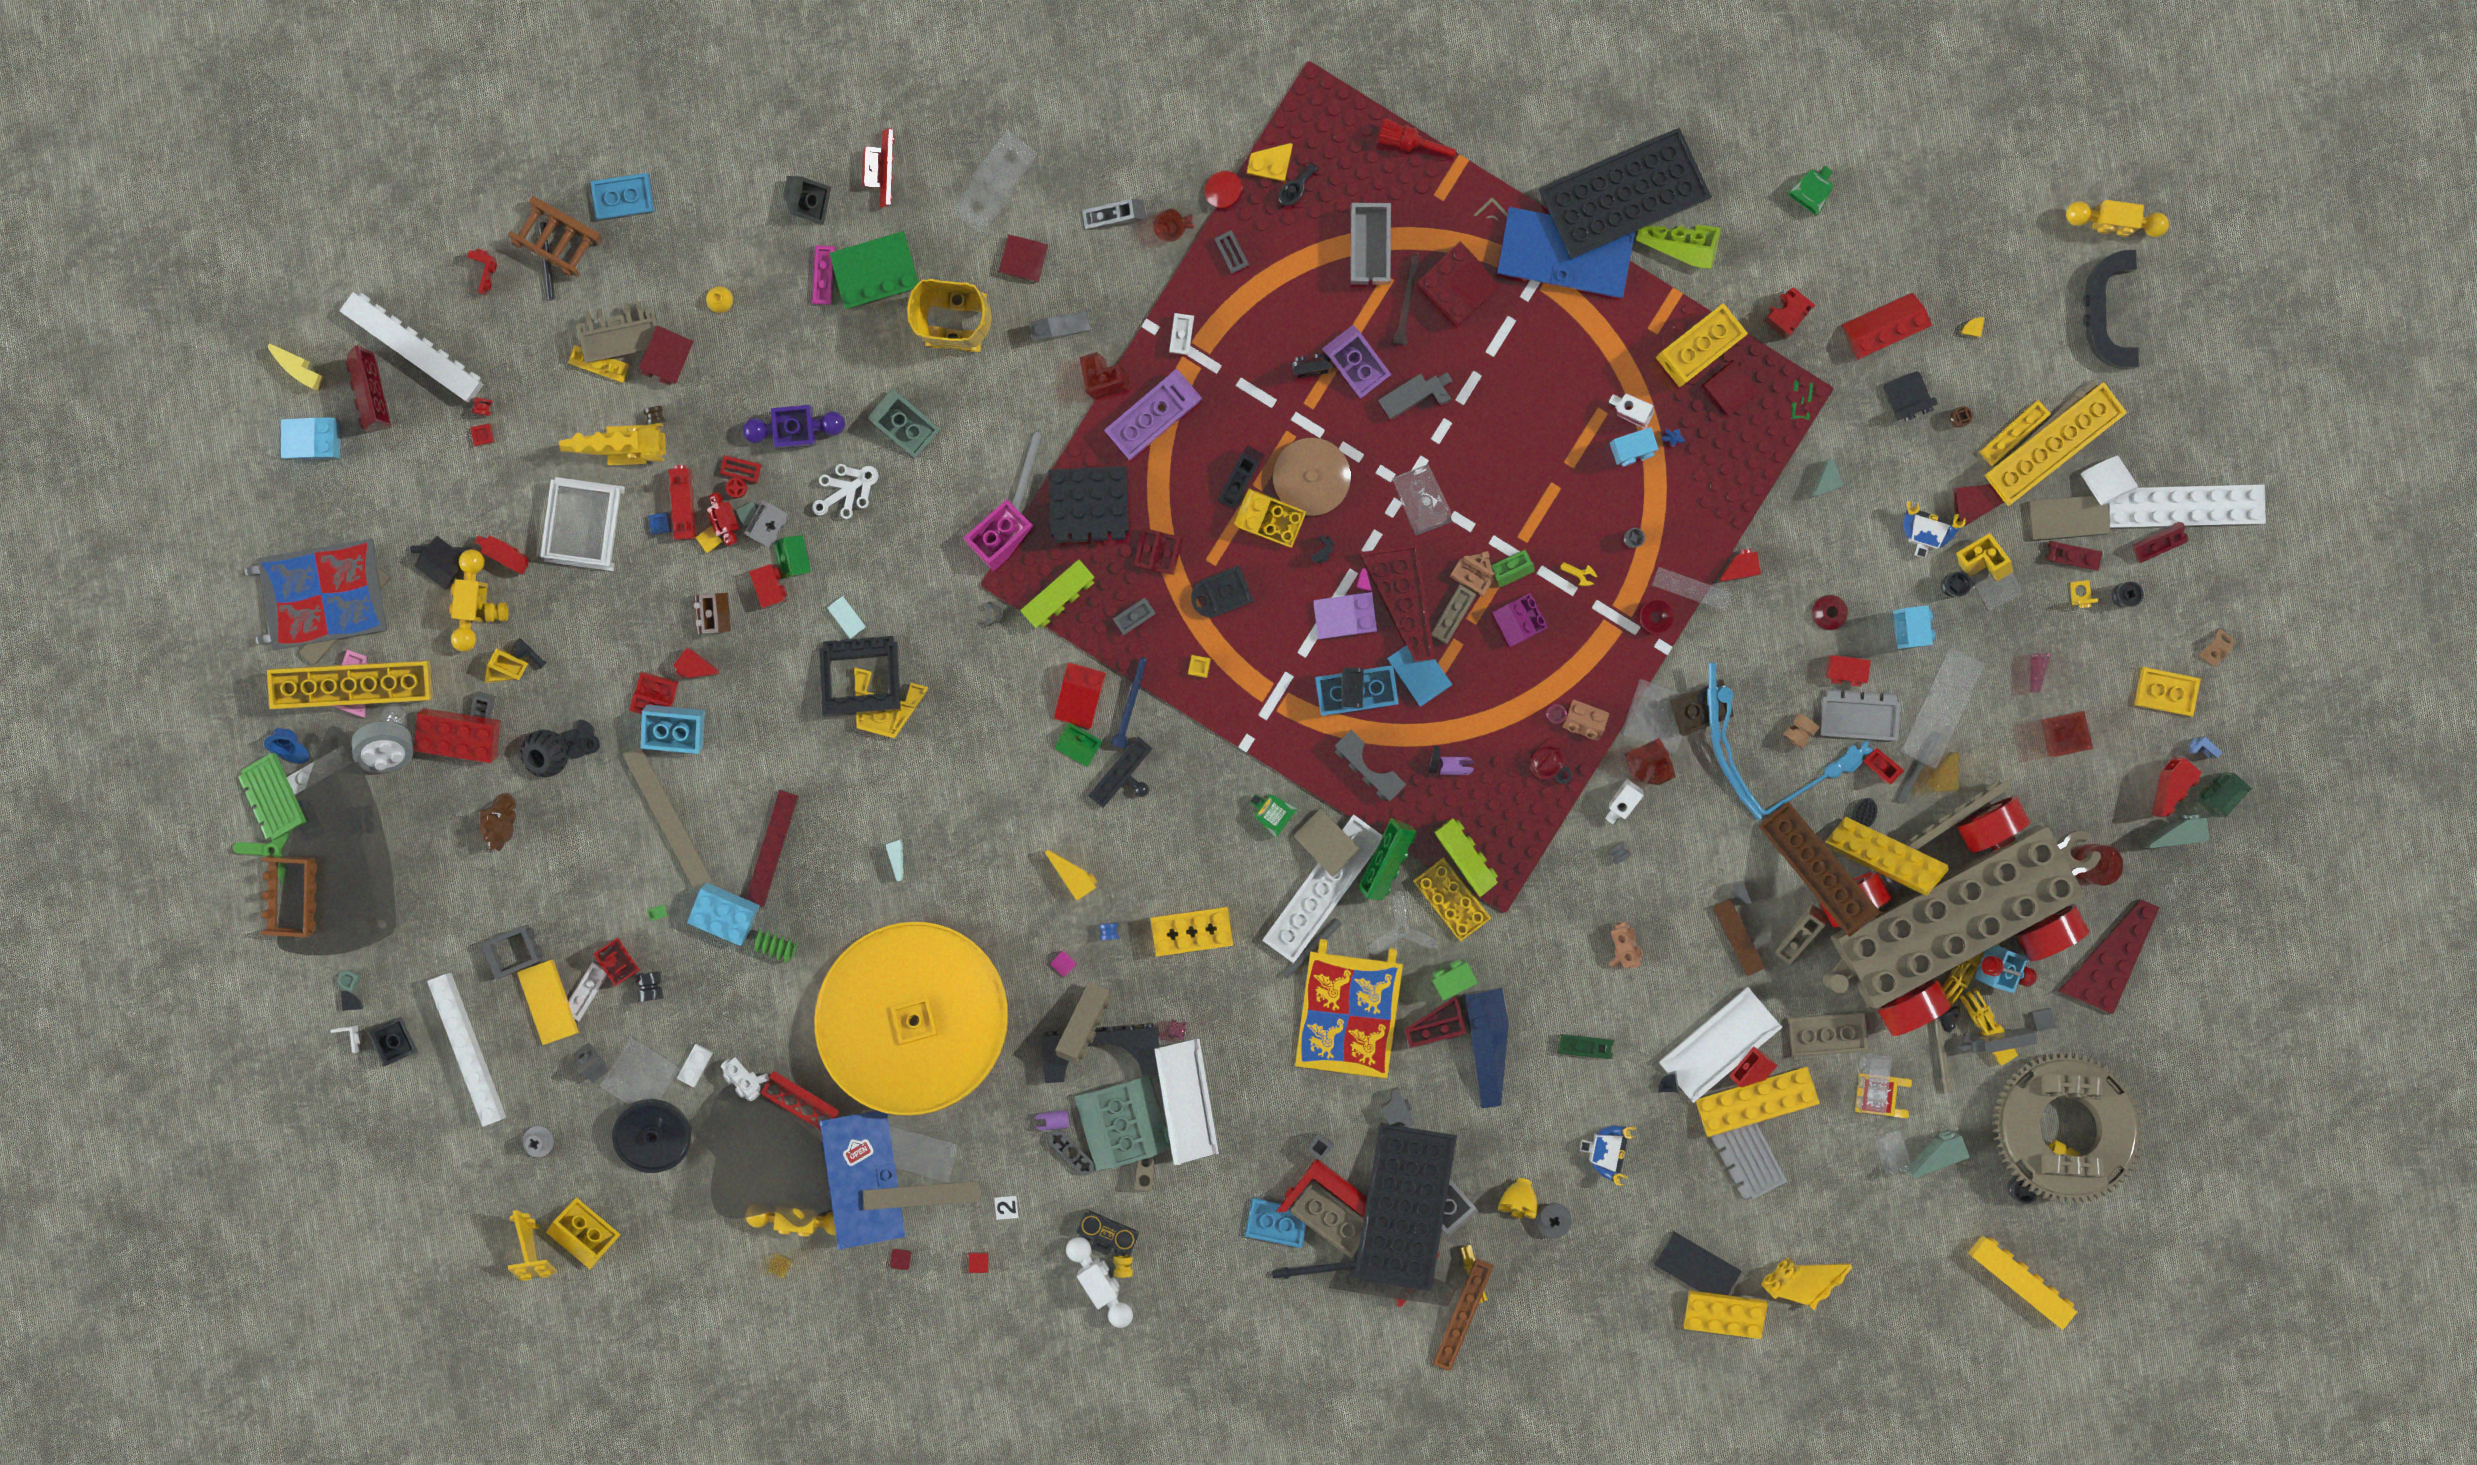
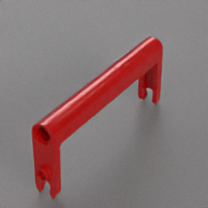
[1276,1158,1440,1307]

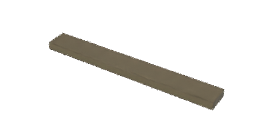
[623,745,713,891]

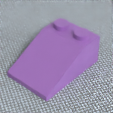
[1323,325,1391,398]
[1313,592,1377,639]

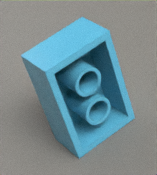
[1893,605,1935,649]
[641,705,705,754]
[687,882,760,946]

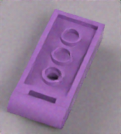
[1104,369,1202,461]

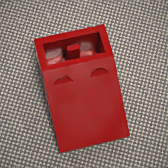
[2151,757,2203,818]

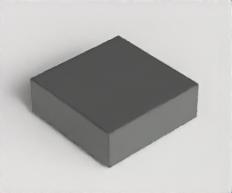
[2031,1008,2056,1032]

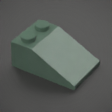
[868,388,940,458]
[2139,814,2209,848]
[1905,1130,1970,1178]

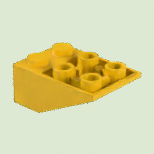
[1234,488,1306,548]

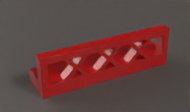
[760,1071,840,1131]

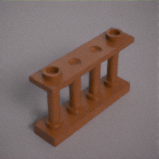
[508,195,602,278]

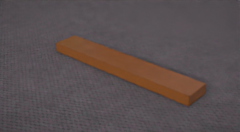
[1433,1258,1494,1372]

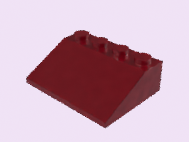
[345,345,392,433]

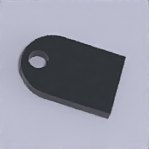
[1191,565,1254,618]

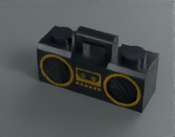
[1076,1209,1140,1257]

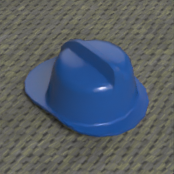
[264,728,310,764]

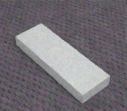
[568,962,607,1022]

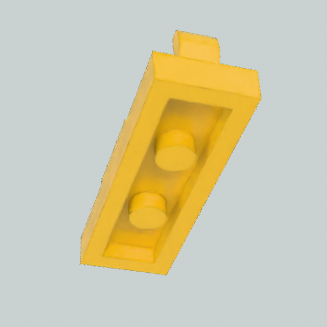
[568,345,630,383]

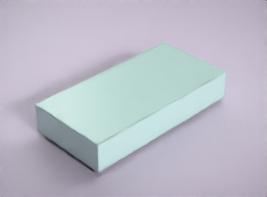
[827,596,866,639]

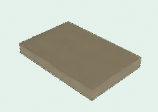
[1293,808,1361,877]

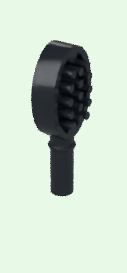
[1852,798,1877,827]

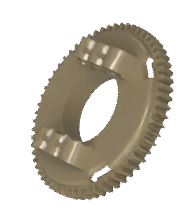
[1992,1053,2144,1204]

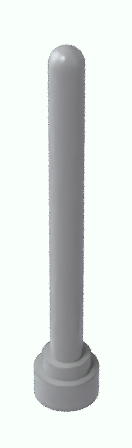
[1013,432,1041,512]

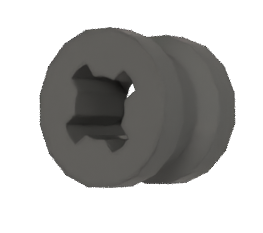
[1607,841,1631,865]

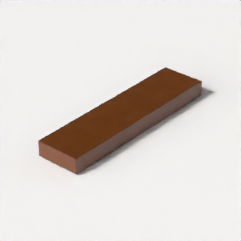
[1712,898,1765,977]

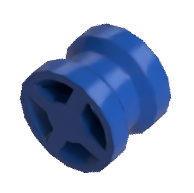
[1099,923,1119,940]

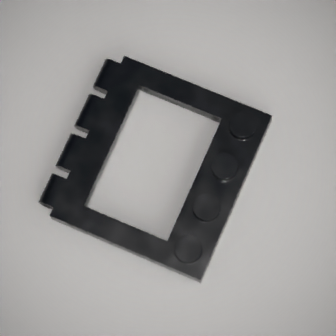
[819,636,901,717]

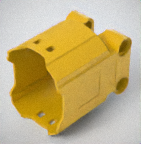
[907,279,992,352]

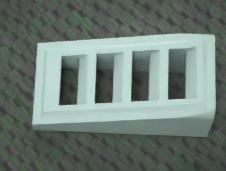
[885,840,903,881]

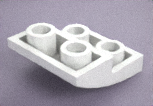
[2081,455,2138,506]

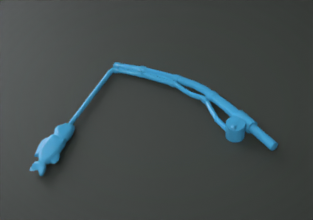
[1707,662,1873,820]

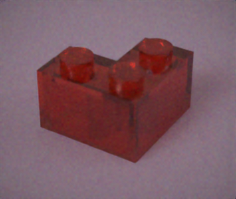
[1079,352,1130,400]

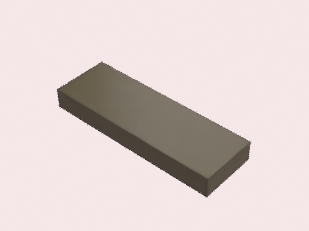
[1431,585,1477,645]

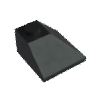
[783,176,831,225]

